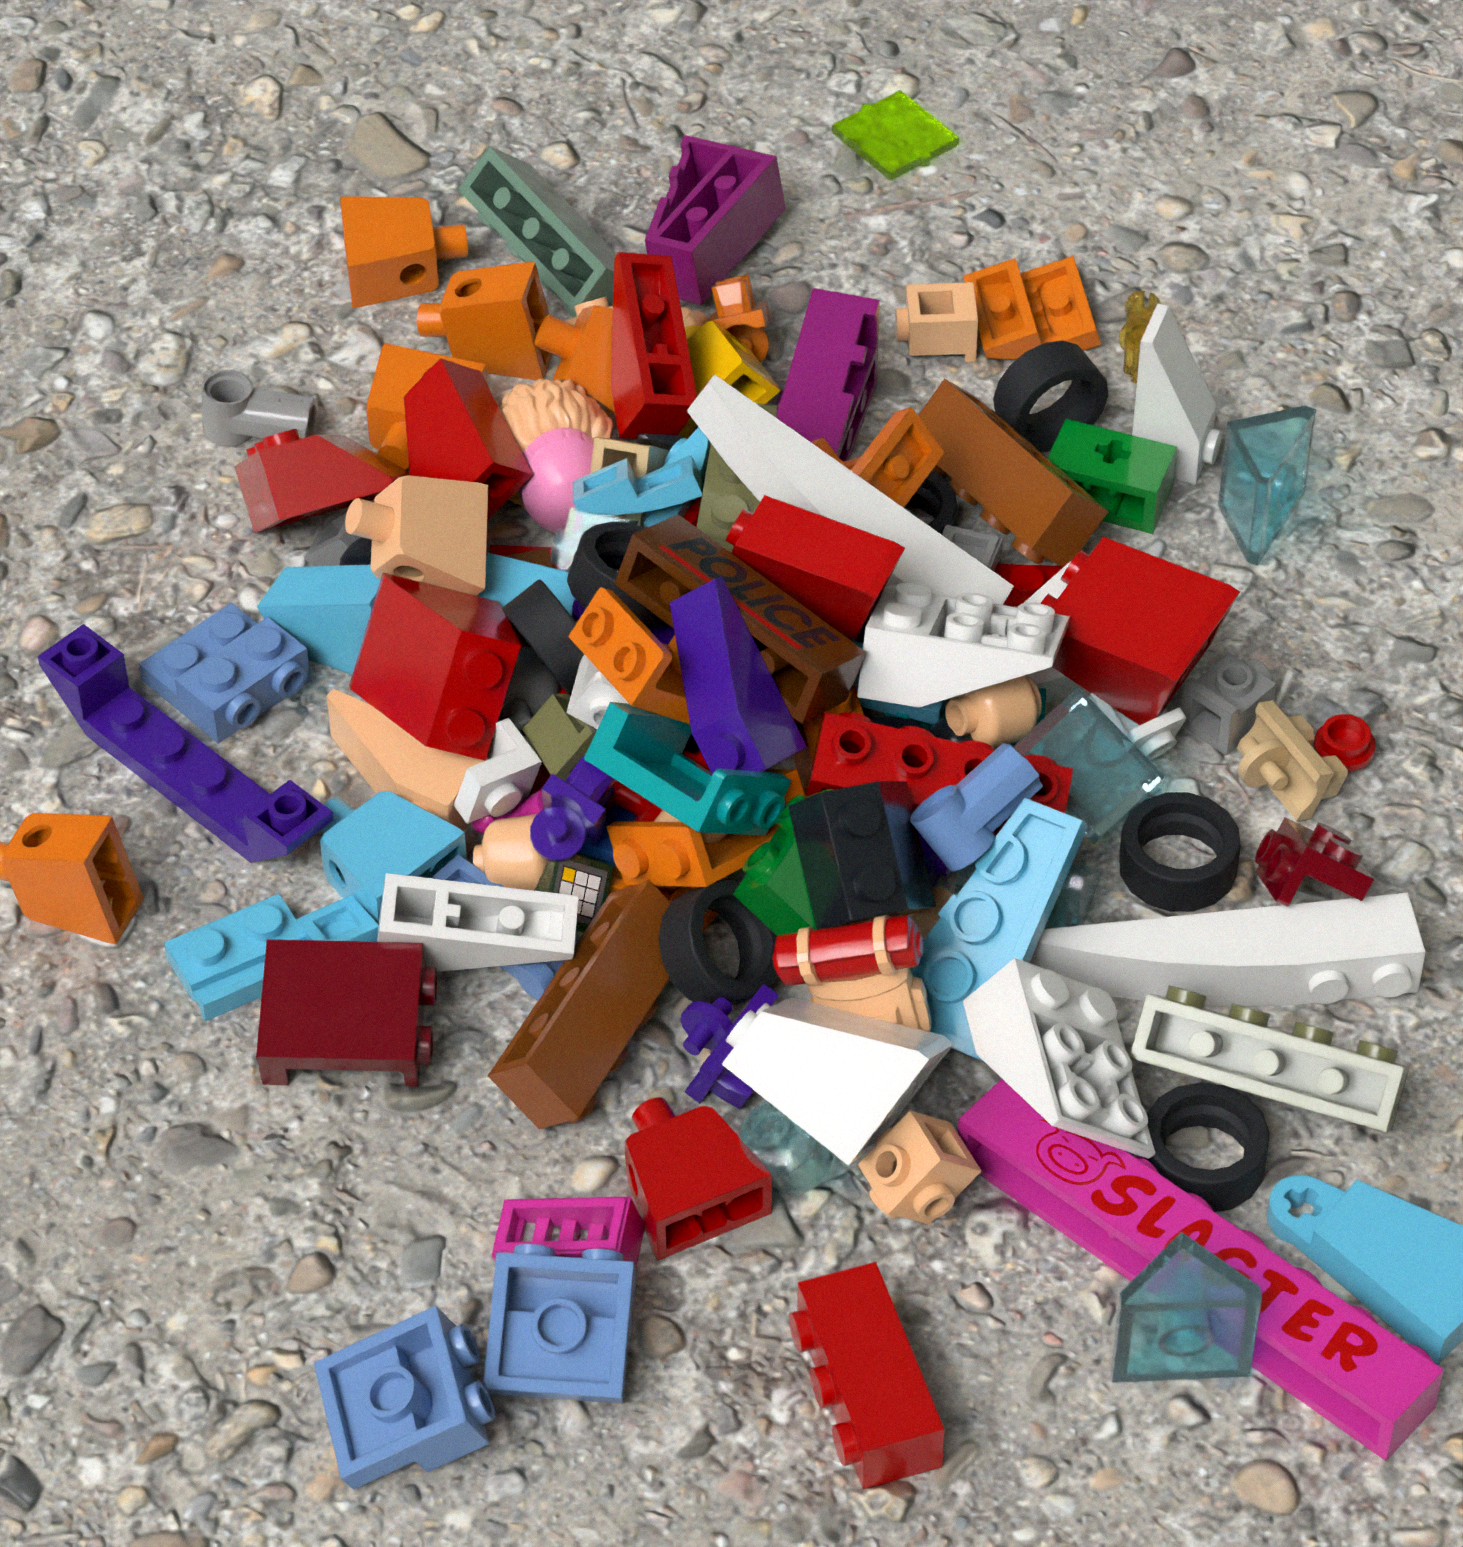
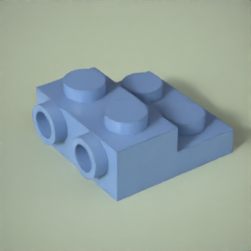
[139,602,311,744]
[483,1244,637,1404]
[314,1306,496,1490]

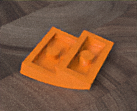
[963,256,1101,360]

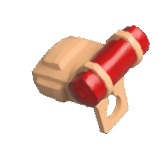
[772,915,932,1032]

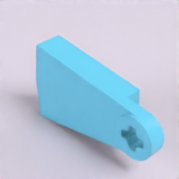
[1267,1175,1463,1365]

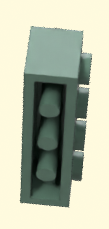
[458,146,617,318]

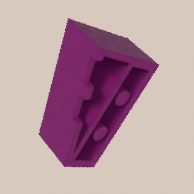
[644,135,786,305]
[776,288,880,461]

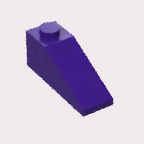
[670,576,807,775]

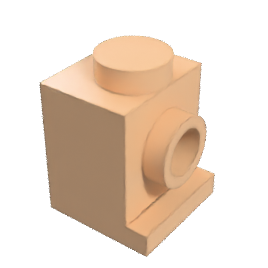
[895,282,978,362]

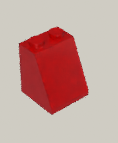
[1040,537,1240,726]
[349,573,521,761]

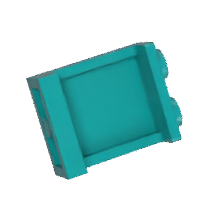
[584,702,791,836]

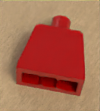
[625,1097,772,1261]

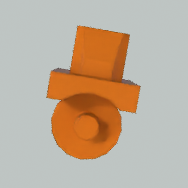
[706,274,771,363]

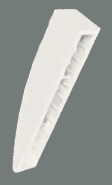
[687,374,1014,606]
[1030,893,1425,1007]

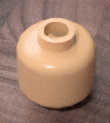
[946,675,1042,749]
[473,814,570,893]

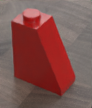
[404,358,533,520]
[725,495,905,640]

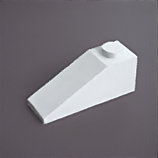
[1132,303,1222,485]
[377,873,579,972]

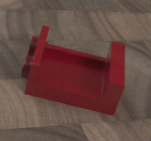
[256,939,437,1087]

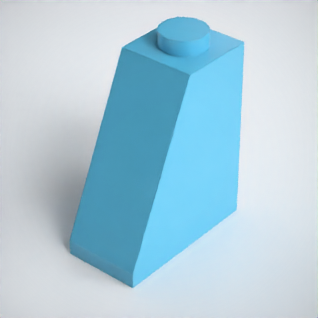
[257,565,381,674]

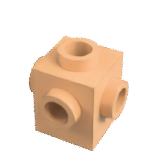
[858,1111,982,1225]

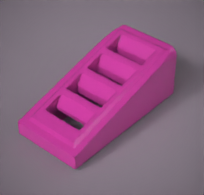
[491,1196,644,1269]

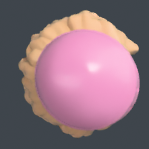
[499,379,613,535]

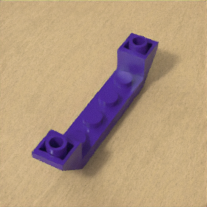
[37,624,334,863]

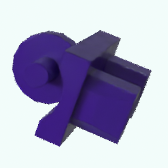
[530,755,615,862]
[680,984,779,1109]

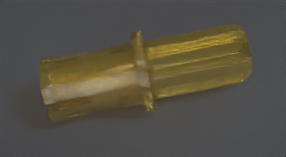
[1119,291,1161,384]

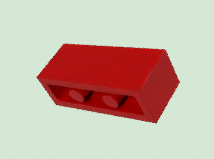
[789,1262,944,1489]

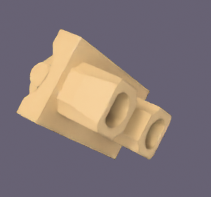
[1237,700,1348,821]

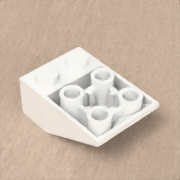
[857,583,1070,708]
[963,958,1155,1159]

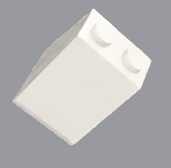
[722,997,954,1166]

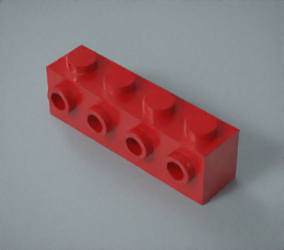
[805,712,1073,837]

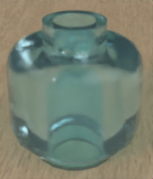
[739,1100,835,1196]

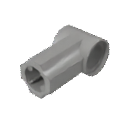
[201,370,317,446]

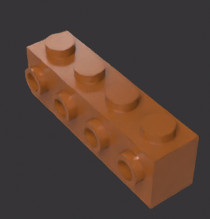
[918,378,1109,567]
[488,880,671,1129]

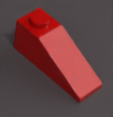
[611,252,697,439]

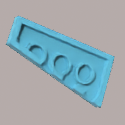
[910,798,1088,1063]

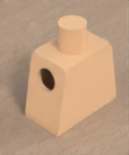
[345,475,488,596]

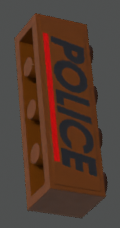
[614,514,866,724]

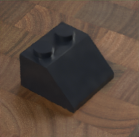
[788,781,936,930]

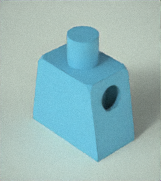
[320,791,467,925]

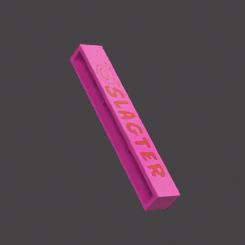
[958,1079,1444,1461]

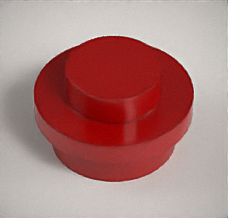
[1313,714,1376,772]

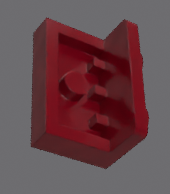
[1255,817,1374,907]

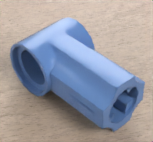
[910,743,1043,871]

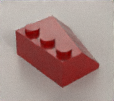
[234,429,410,534]

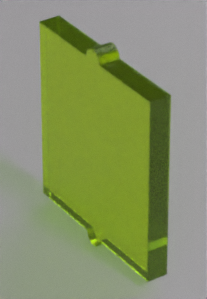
[832,90,959,181]

